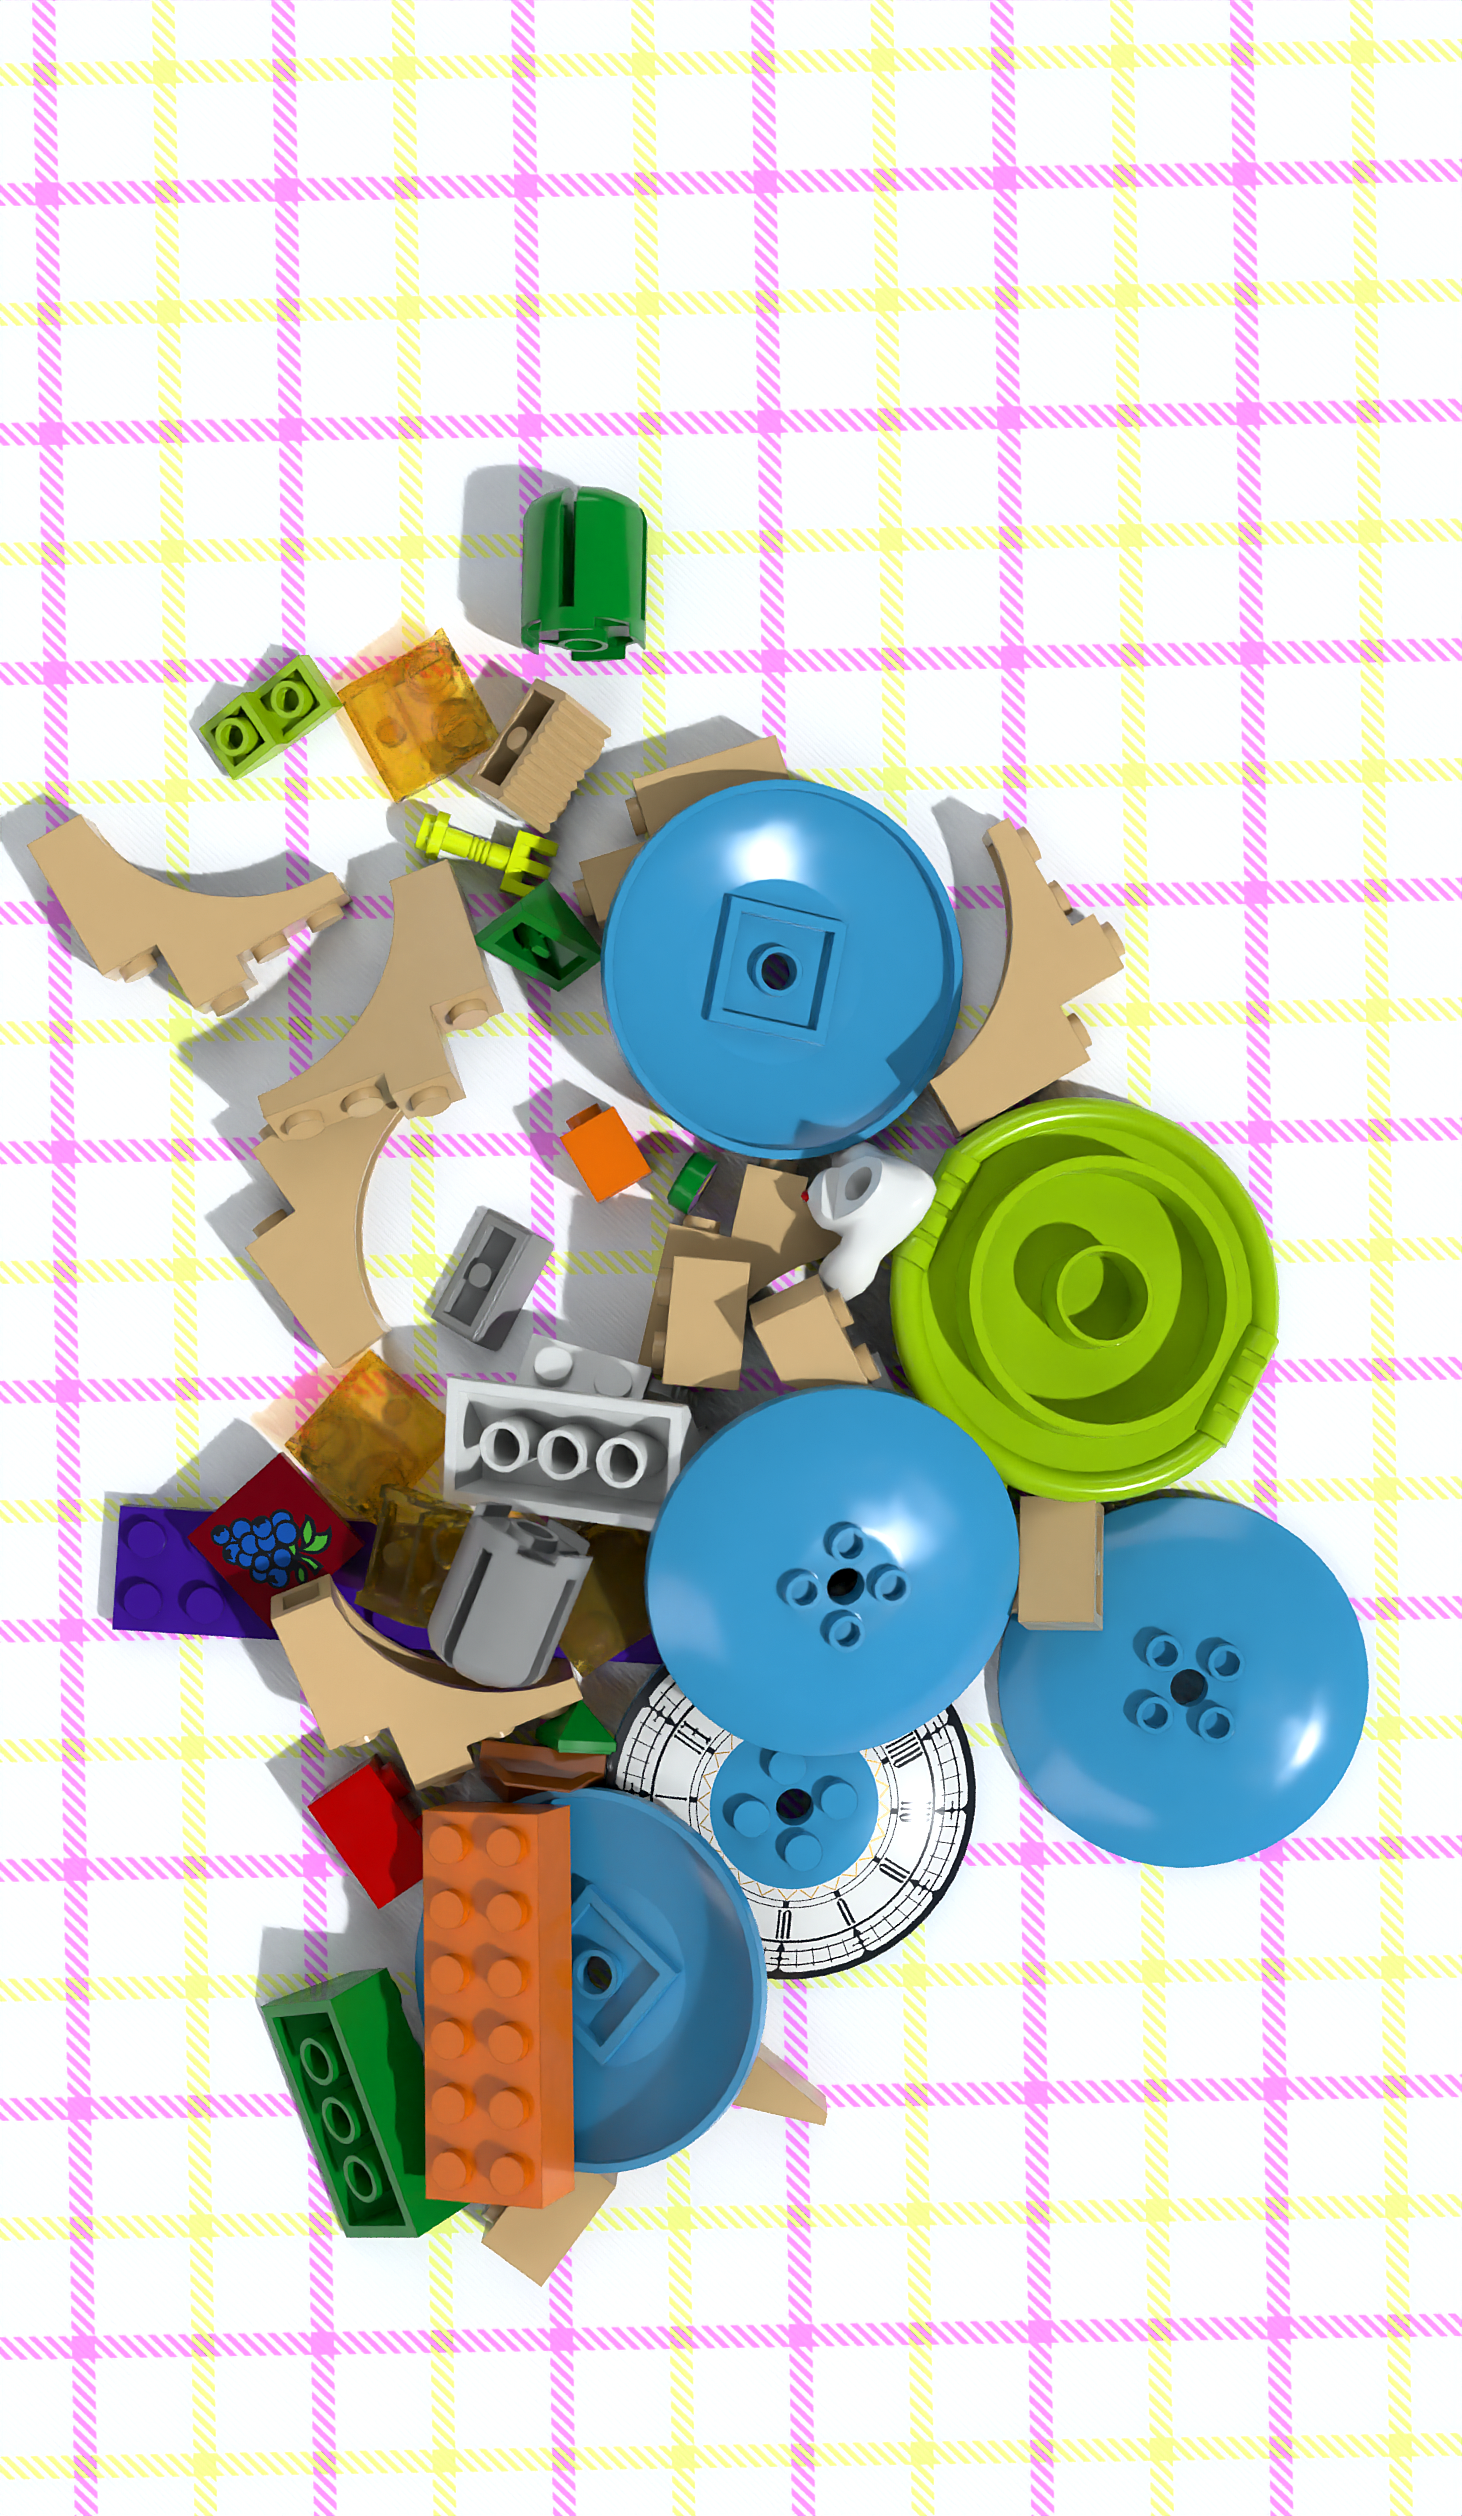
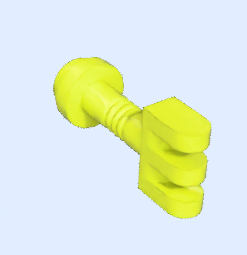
[414,811,559,899]

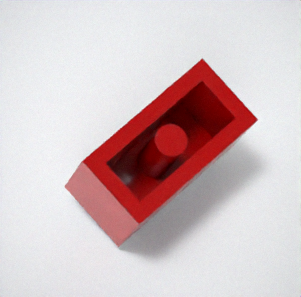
[307,1753,423,1909]

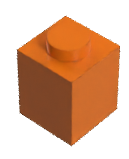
[559,1103,653,1204]

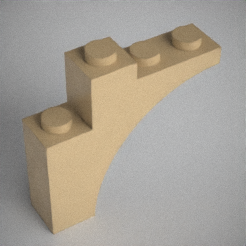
[572,734,790,929]
[27,814,353,1017]
[926,817,1126,1138]
[257,859,504,1143]
[245,1101,405,1369]
[637,1158,893,1376]
[271,1574,583,1791]

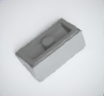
[431,1209,554,1352]

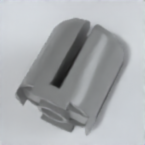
[427,1502,594,1688]

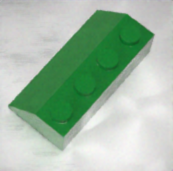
[261,1967,470,2238]

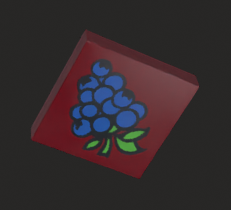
[187,1451,367,1630]

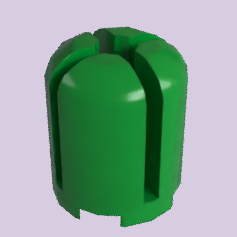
[521,486,648,662]

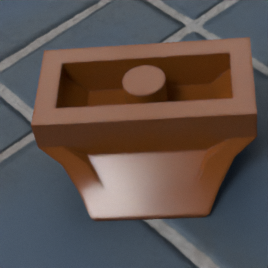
[479,1740,606,1803]

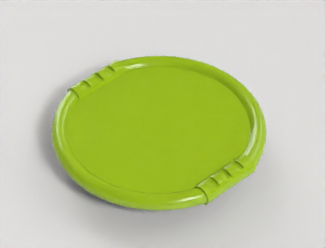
[889,1097,1280,1503]

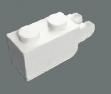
[514,1333,698,1415]

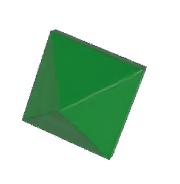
[535,1700,616,1755]

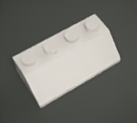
[443,1376,703,1531]

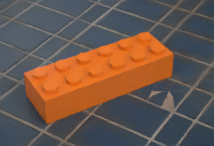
[423,1801,575,2209]

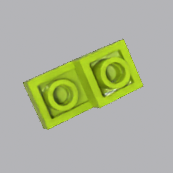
[199,655,343,780]

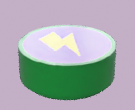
[667,1151,719,1215]

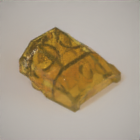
[337,627,499,804]
[284,1349,446,1527]
[354,1483,474,1629]
[558,1522,651,1678]

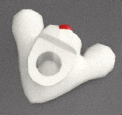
[801,1141,937,1301]

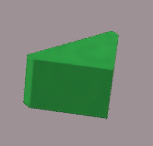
[474,879,601,992]

